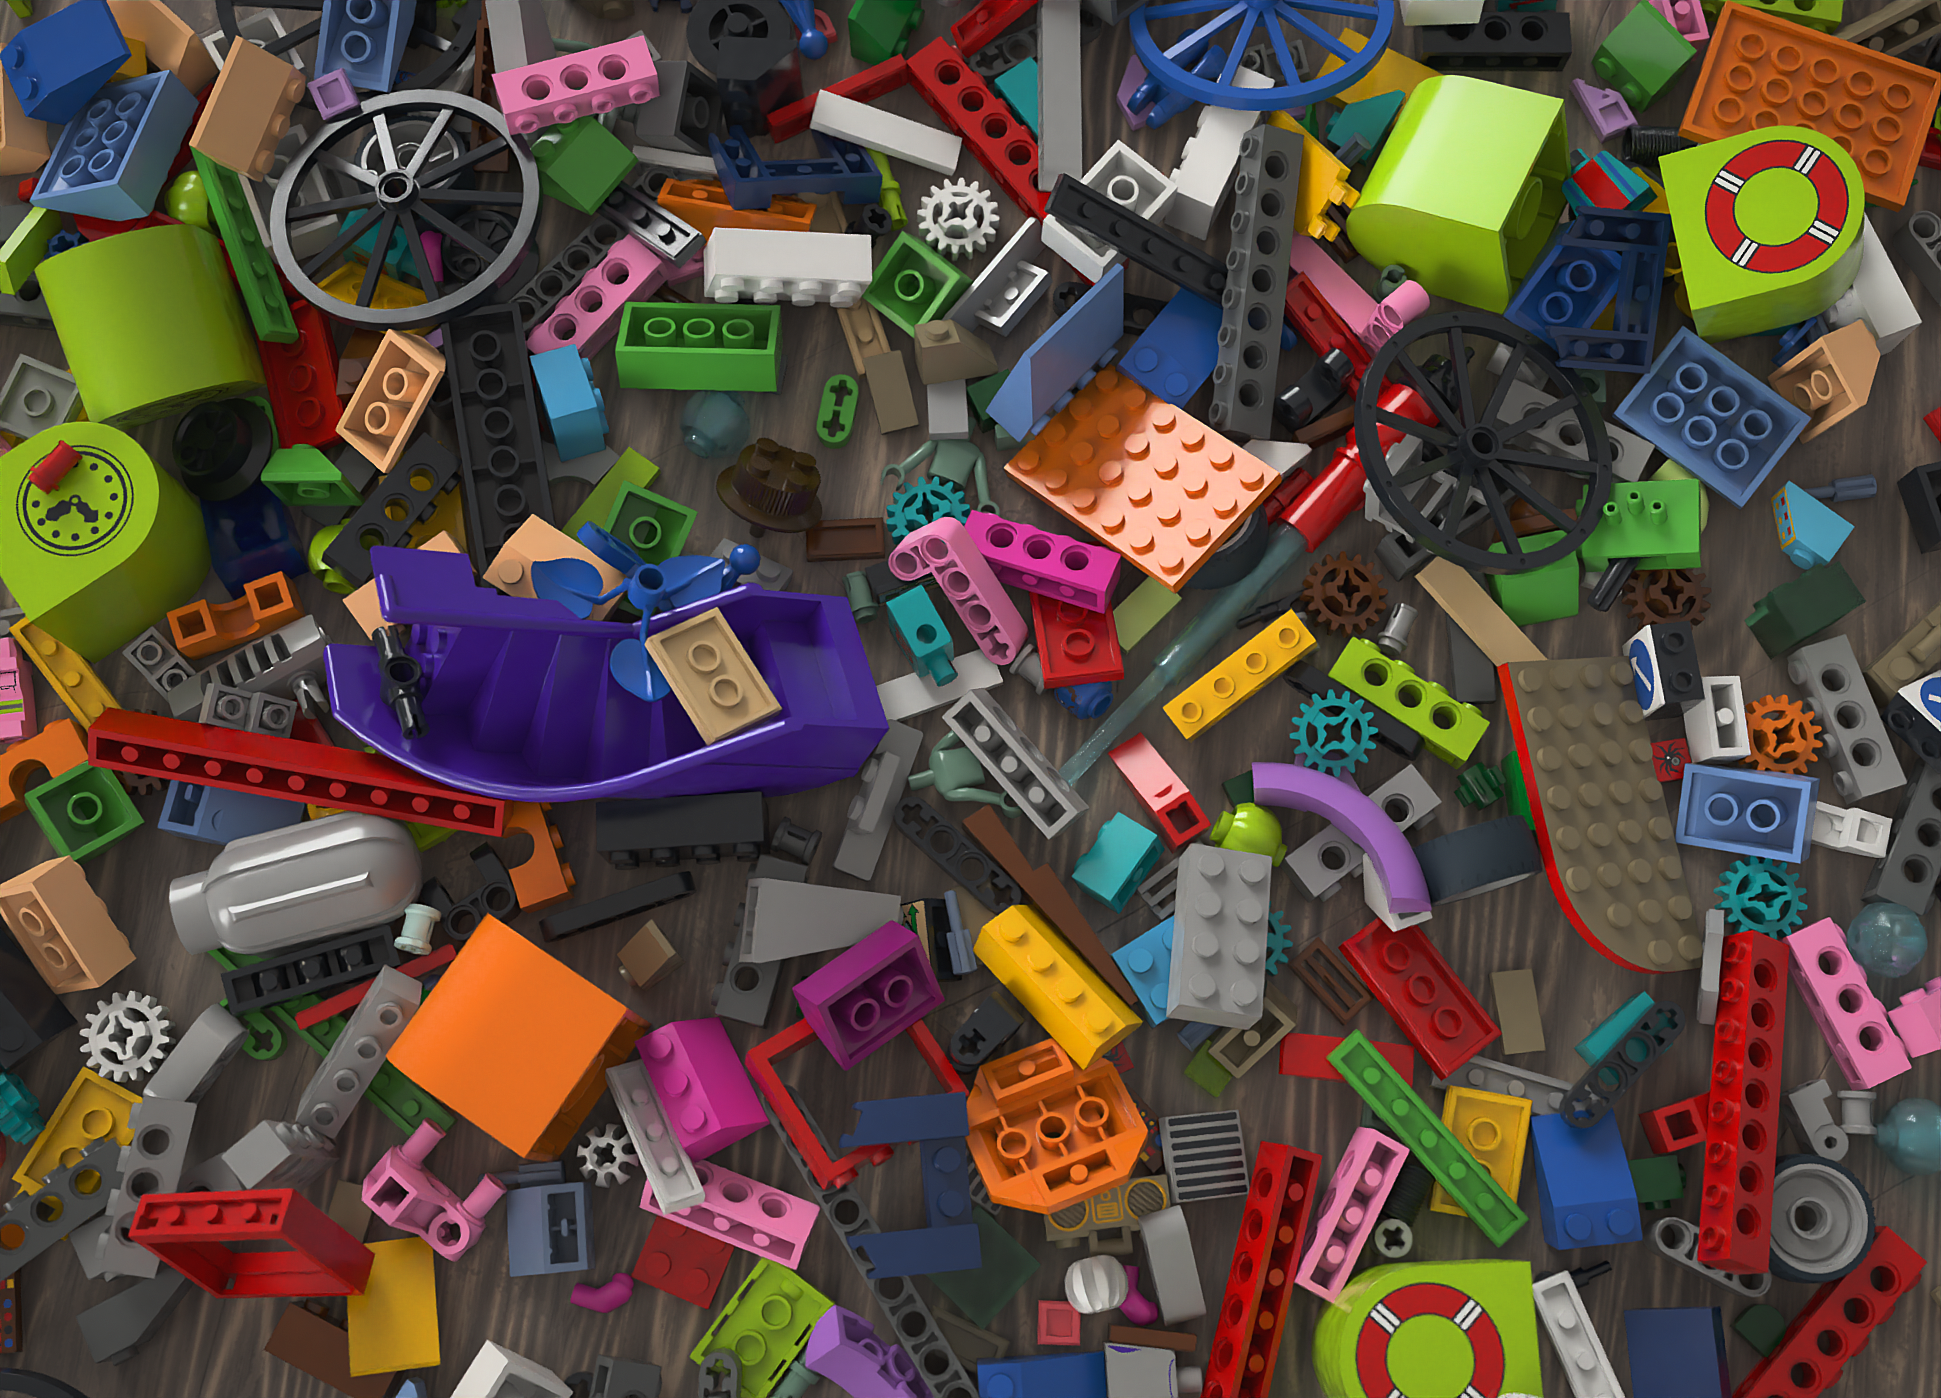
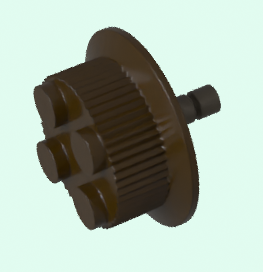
[716,438,823,538]

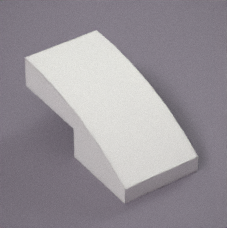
[1811,801,1892,858]

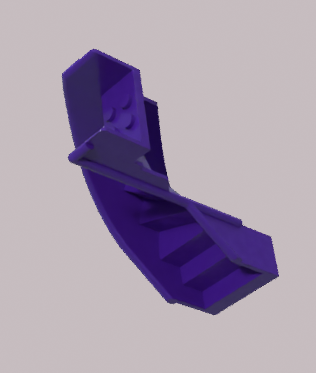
[323,546,890,802]

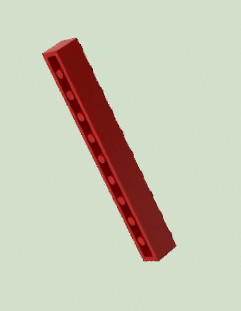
[88,707,515,837]

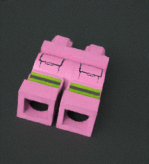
[0,638,38,745]

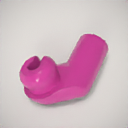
[420,231,444,282]
[1119,1265,1159,1326]
[570,1272,634,1313]

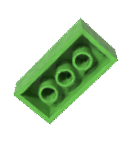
[615,302,783,392]

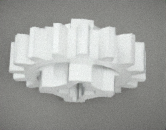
[917,178,999,261]
[80,991,176,1083]

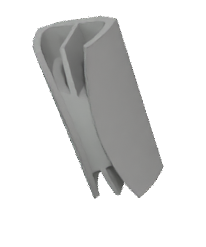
[167,614,333,723]

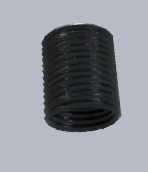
[1621,125,1681,168]
[1380,1161,1435,1228]

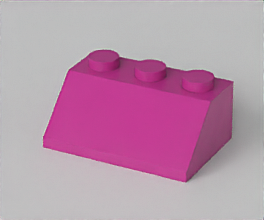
[635,1017,770,1163]

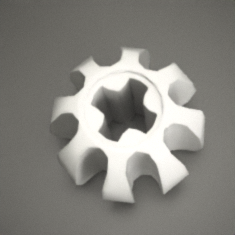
[577,1124,639,1188]
[1065,1255,1128,1314]

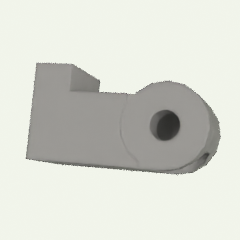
[1779,1079,1849,1161]

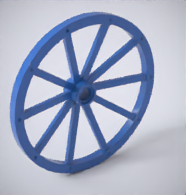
[1129,0,1394,111]

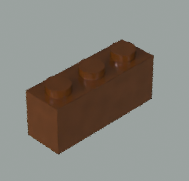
[264,1297,406,1398]

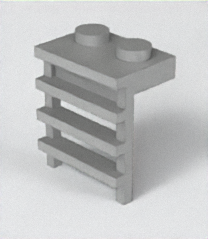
[1363,434,1487,554]

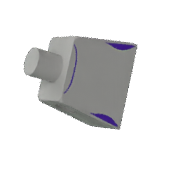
[1103,1341,1202,1398]

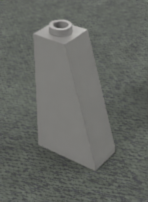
[485,0,557,149]
[739,878,904,963]

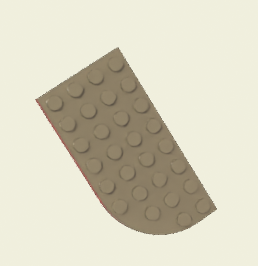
[1497,656,1703,975]

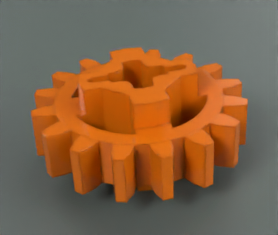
[1738,694,1823,775]

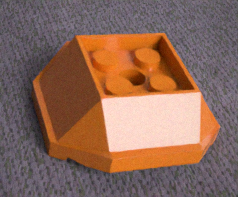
[965,1037,1148,1215]

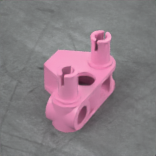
[362,1118,507,1262]

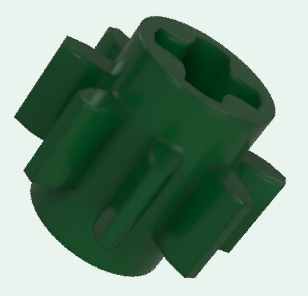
[1454,761,1507,811]

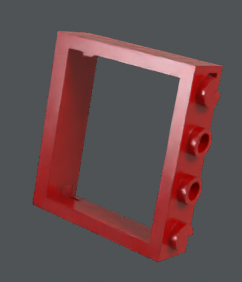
[744,1018,970,1191]
[128,1188,375,1299]

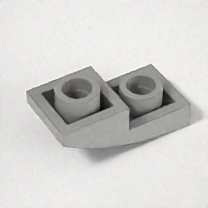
[1228,39,1311,87]
[927,379,968,440]
[122,626,198,703]
[198,683,297,739]

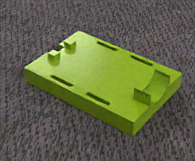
[689,1257,835,1398]

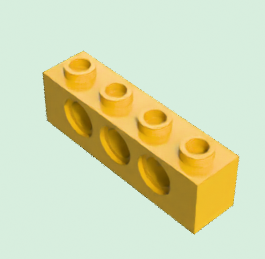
[1162,609,1318,743]

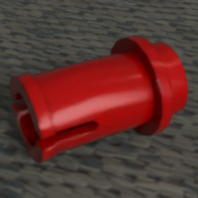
[27,440,83,495]

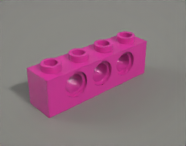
[964,510,1121,614]

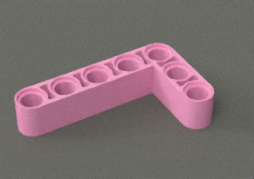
[1257,228,1430,358]

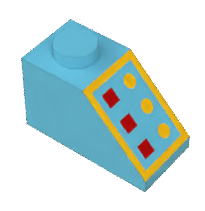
[1771,481,1855,573]

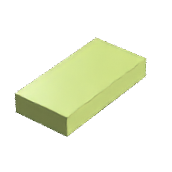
[1113,576,1182,655]

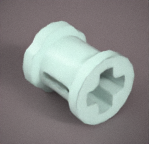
[394,903,442,955]

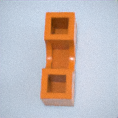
[166,571,306,661]
[0,718,88,825]
[502,801,577,914]

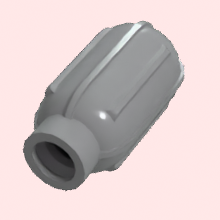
[169,811,424,959]

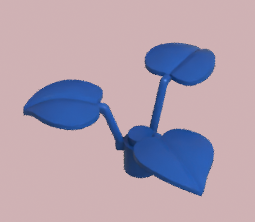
[531,555,725,702]

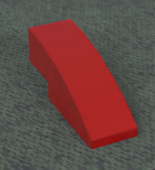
[1278,1033,1415,1088]

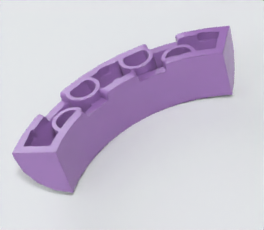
[1251,762,1432,914]
[806,1305,934,1398]

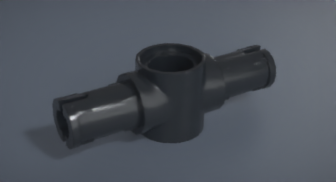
[372,625,430,740]

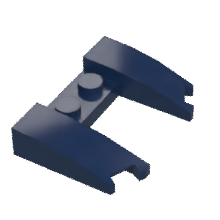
[708,125,883,210]
[1545,206,1671,374]
[839,1092,982,1279]

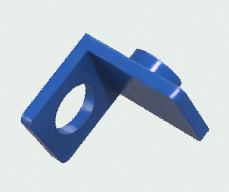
[1771,317,1817,368]

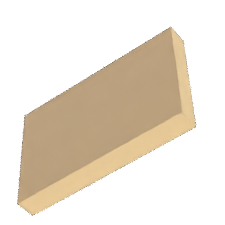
[644,607,782,746]

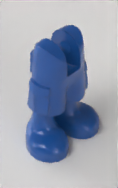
[1127,28,1228,130]

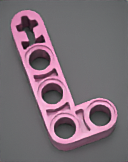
[888,517,1029,665]

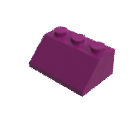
[792,920,945,1071]

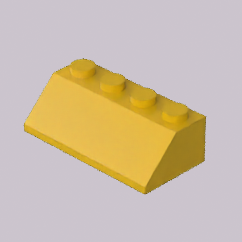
[972,904,1143,1070]

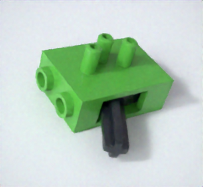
[1575,479,1701,612]

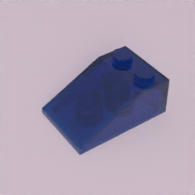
[199,477,309,600]

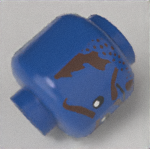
[1054,681,1113,720]

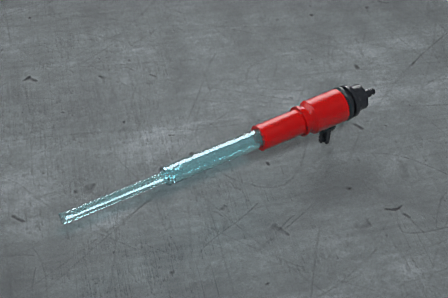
[1023,346,1475,823]

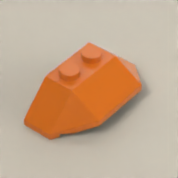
[657,178,817,246]

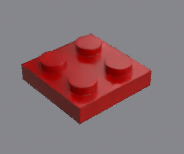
[631,1215,736,1310]

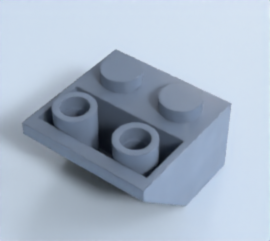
[506,1182,596,1277]

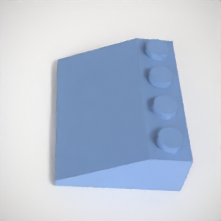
[30,70,199,221]
[985,263,1124,443]
[1612,326,1811,509]

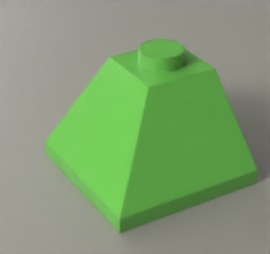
[261,444,365,506]

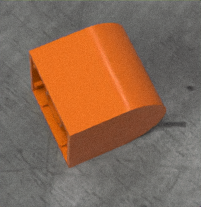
[385,913,651,1163]

